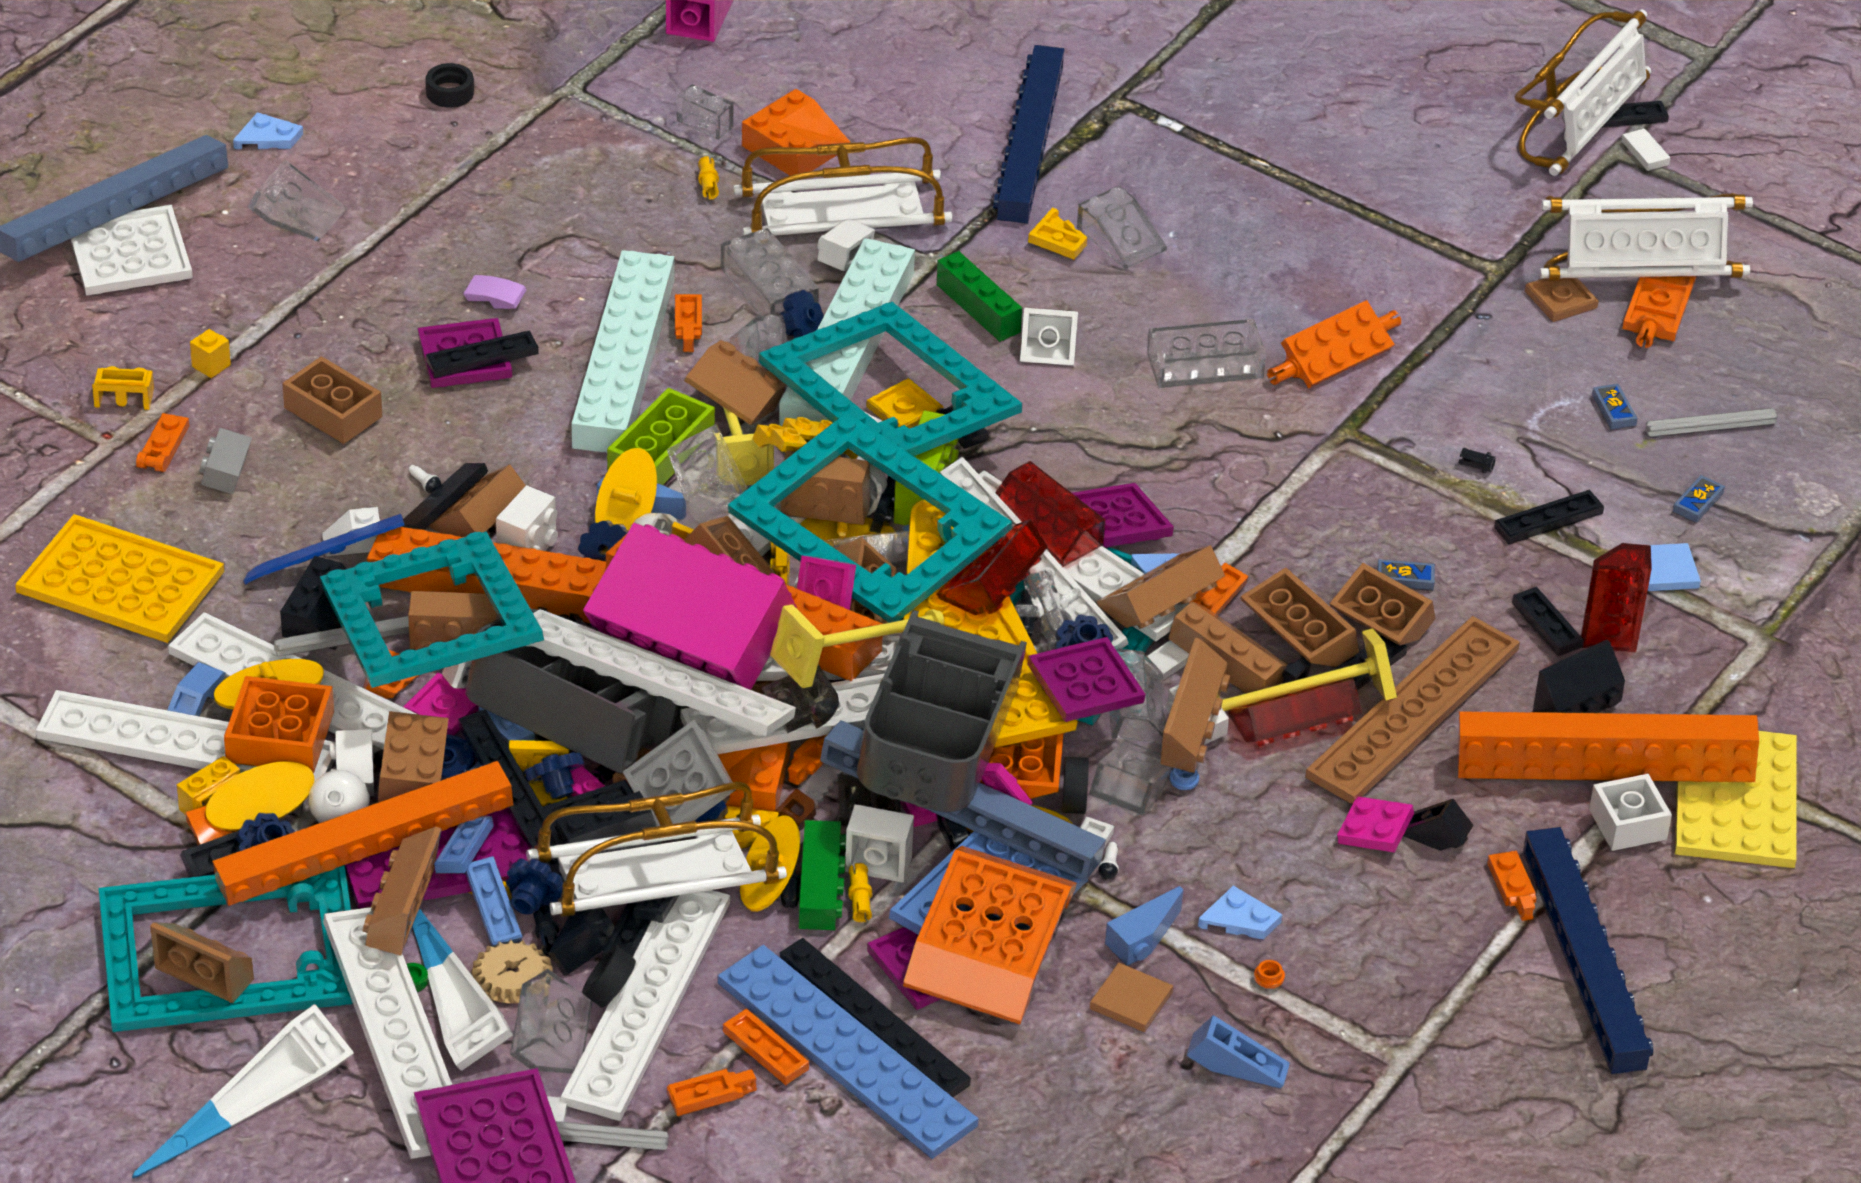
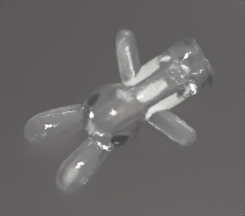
[1015,570,1081,651]

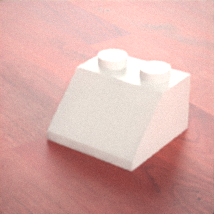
[1020,308,1078,366]

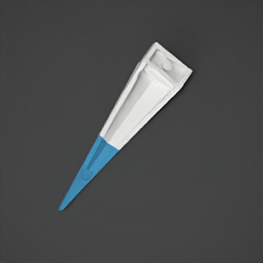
[412,908,513,1071]
[132,1004,354,1178]

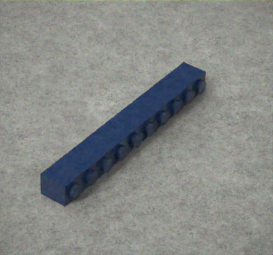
[993,45,1064,224]
[1523,827,1654,1074]

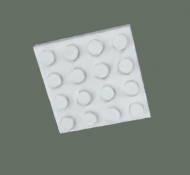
[70,205,193,296]

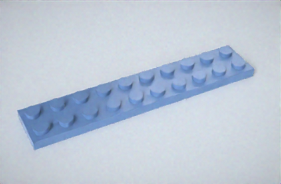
[718,945,978,1159]

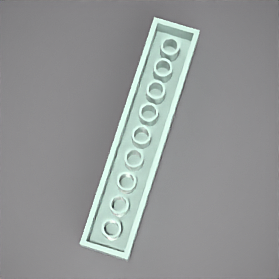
[779,238,915,426]
[572,250,674,453]

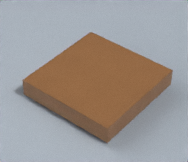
[1525,278,1599,322]
[1090,962,1173,1033]

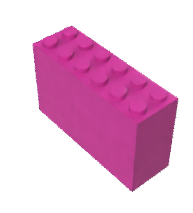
[583,523,797,690]

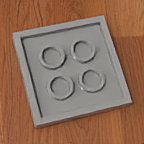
[623,720,735,842]

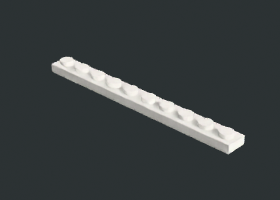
[940,457,1128,652]

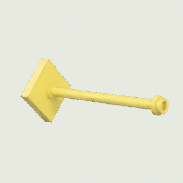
[717,407,774,490]
[770,604,944,688]
[1222,628,1397,711]

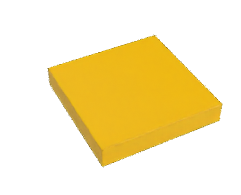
[866,378,944,428]

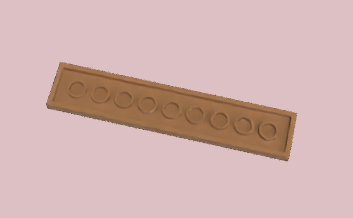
[1305,616,1520,805]

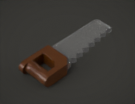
[775,763,843,831]

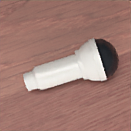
[408,465,441,493]
[1098,842,1119,879]

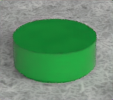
[406,963,428,992]

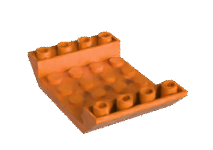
[903,846,1077,1025]

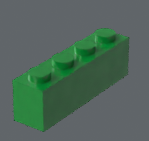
[936,251,1023,342]
[799,820,846,931]

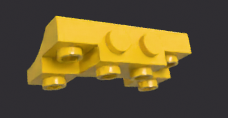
[752,417,858,459]

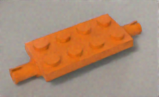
[1622,276,1697,348]
[1267,300,1401,389]

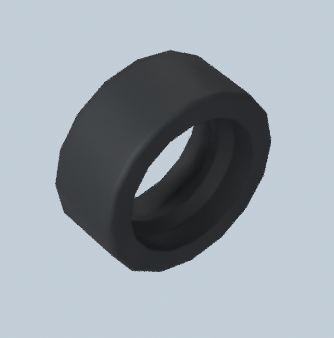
[425,63,474,108]
[1062,756,1089,814]
[582,946,636,1008]

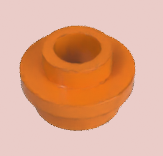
[1254,960,1285,989]

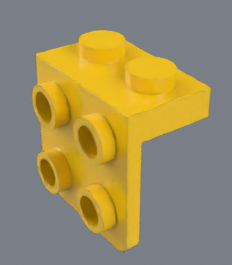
[509,740,569,807]

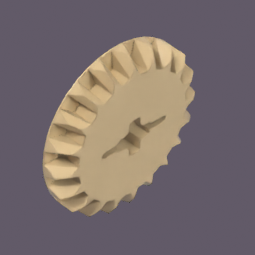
[472,939,553,1004]

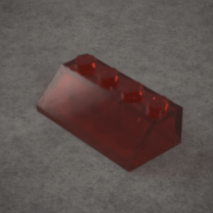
[995,461,1106,567]
[936,519,1048,615]
[1580,543,1652,652]
[1227,679,1362,746]

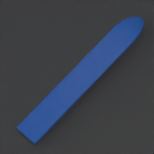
[243,514,405,585]

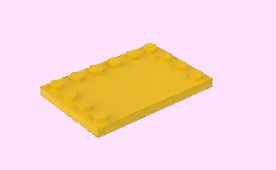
[15,514,225,643]

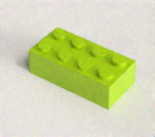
[607,388,715,485]
[894,410,959,525]

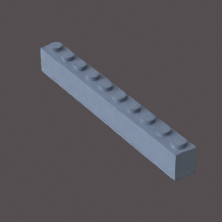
[0,135,229,262]
[820,720,1106,881]

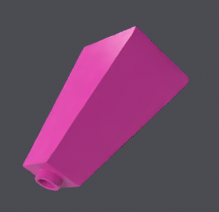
[666,0,733,42]

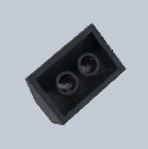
[280,556,347,650]
[1532,639,1625,713]
[556,791,662,854]

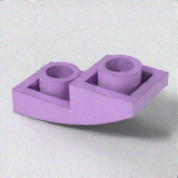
[463,275,527,309]

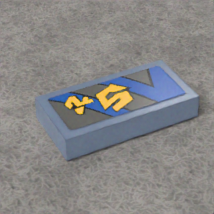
[1592,384,1638,429]
[1673,475,1725,523]
[1377,559,1435,590]

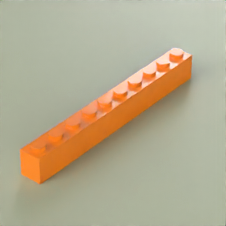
[213,761,513,906]

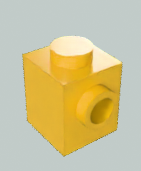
[190,329,231,378]

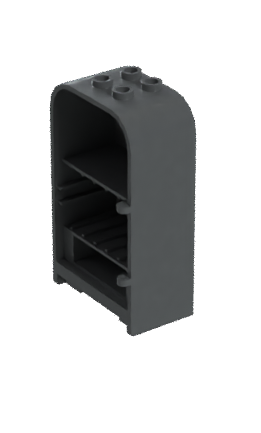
[465,609,689,774]
[857,610,1027,812]

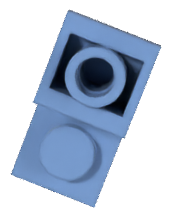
[167,662,226,716]

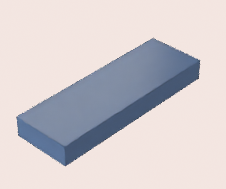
[434,816,494,873]
[465,856,522,947]

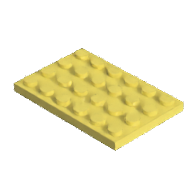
[1675,731,1796,868]

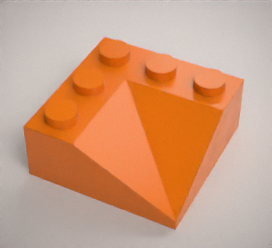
[742,89,851,176]
[224,676,334,773]
[980,733,1064,799]
[717,741,791,812]

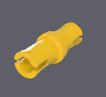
[698,156,719,200]
[848,863,872,922]

